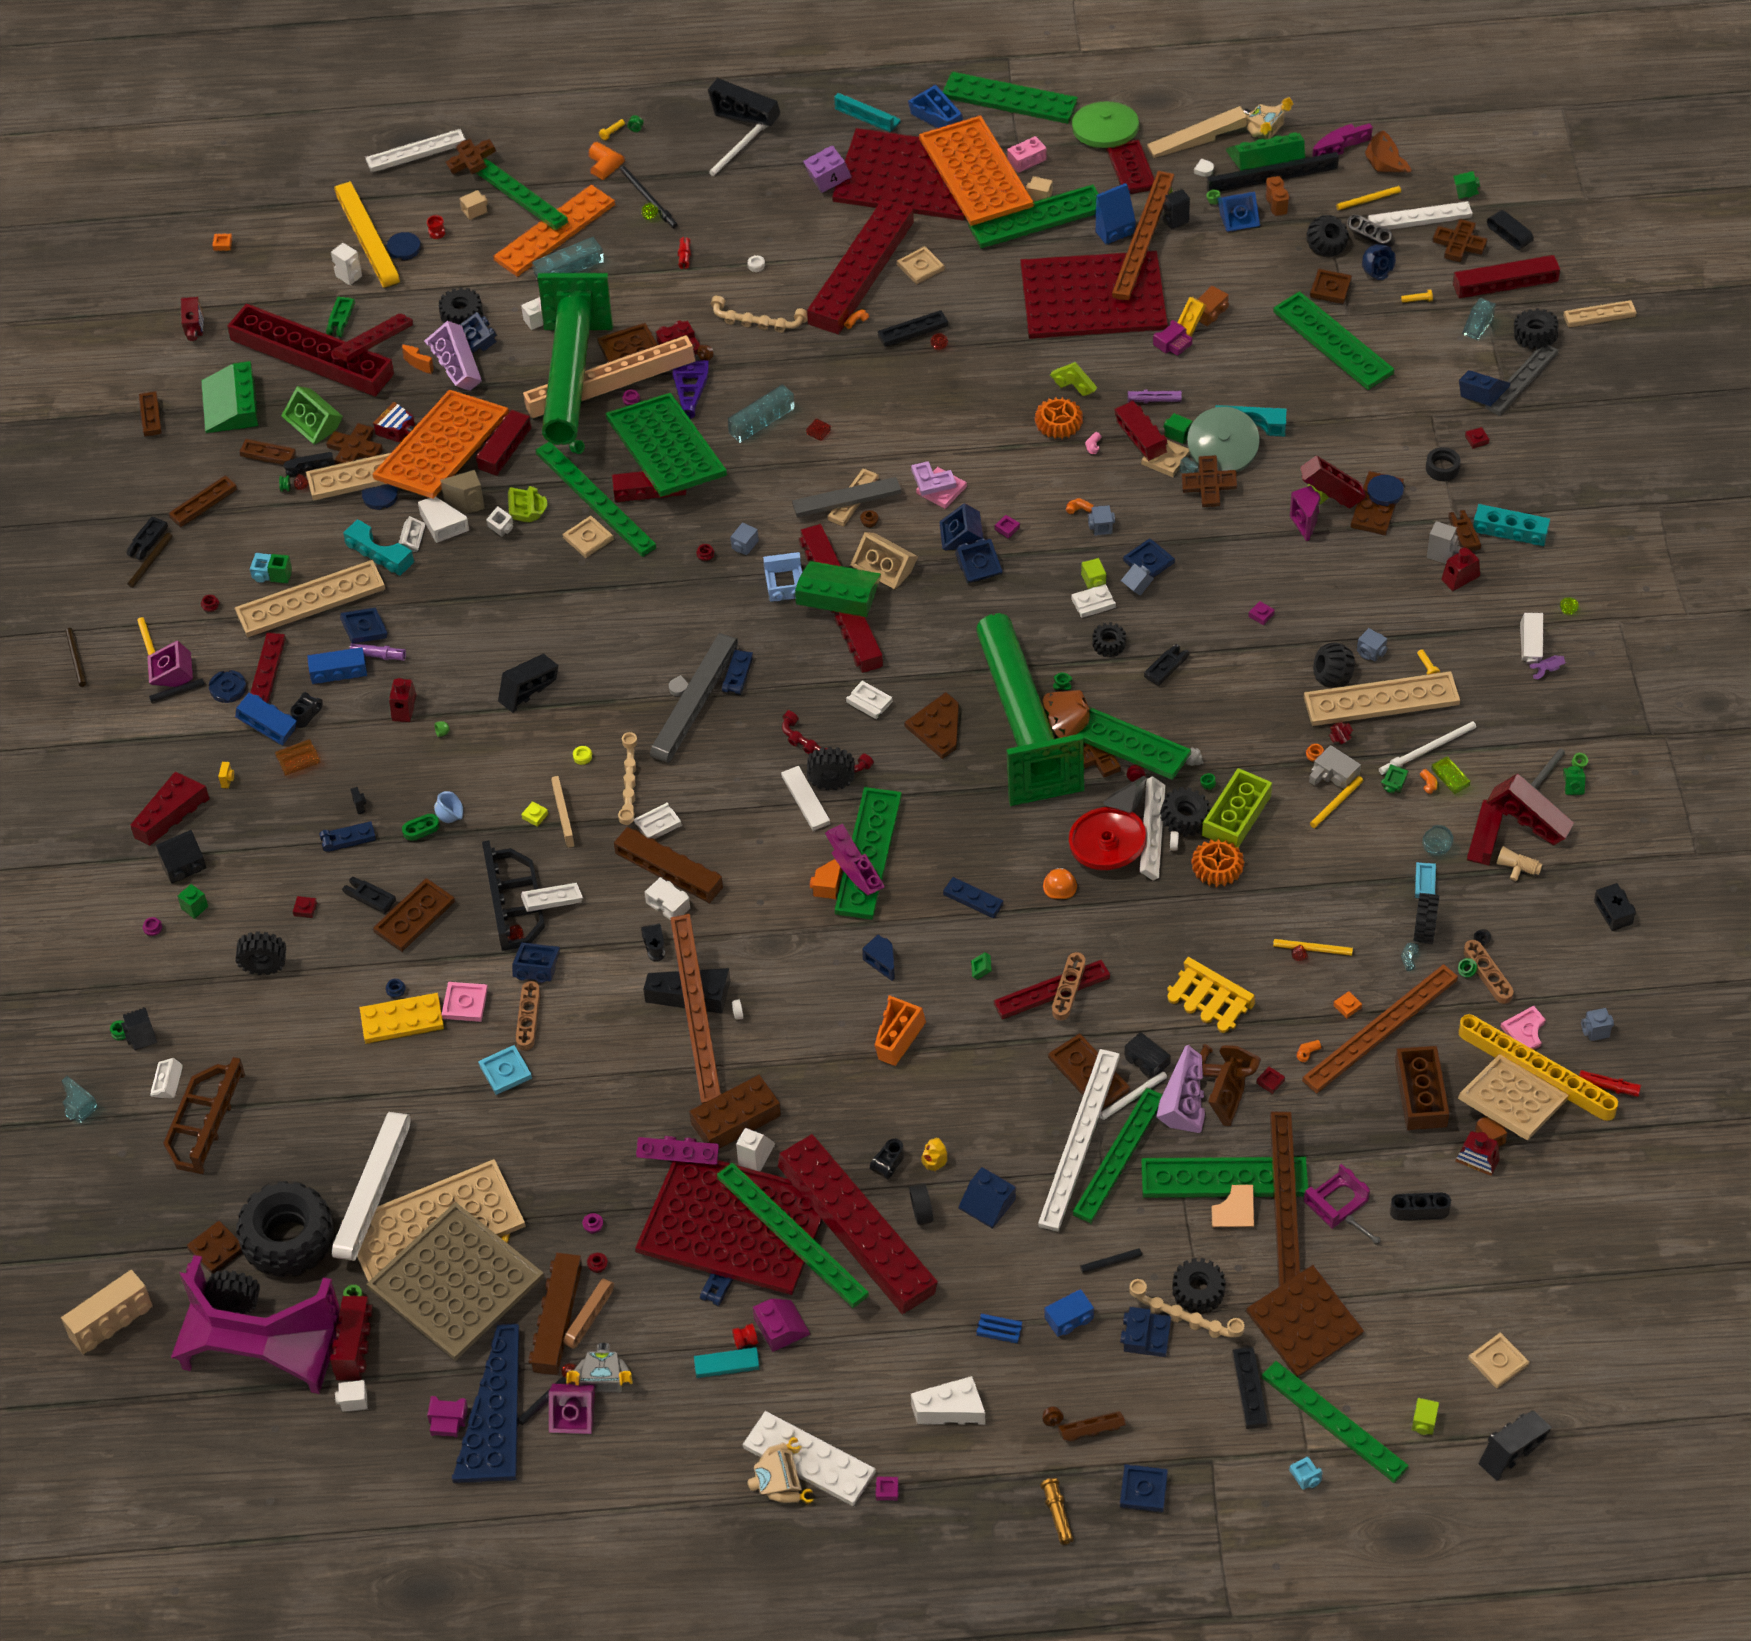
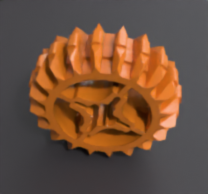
[1035,397,1083,439]
[1191,838,1244,887]

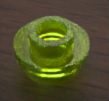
[642,203,658,219]
[1560,597,1579,615]

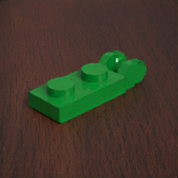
[326,297,355,337]

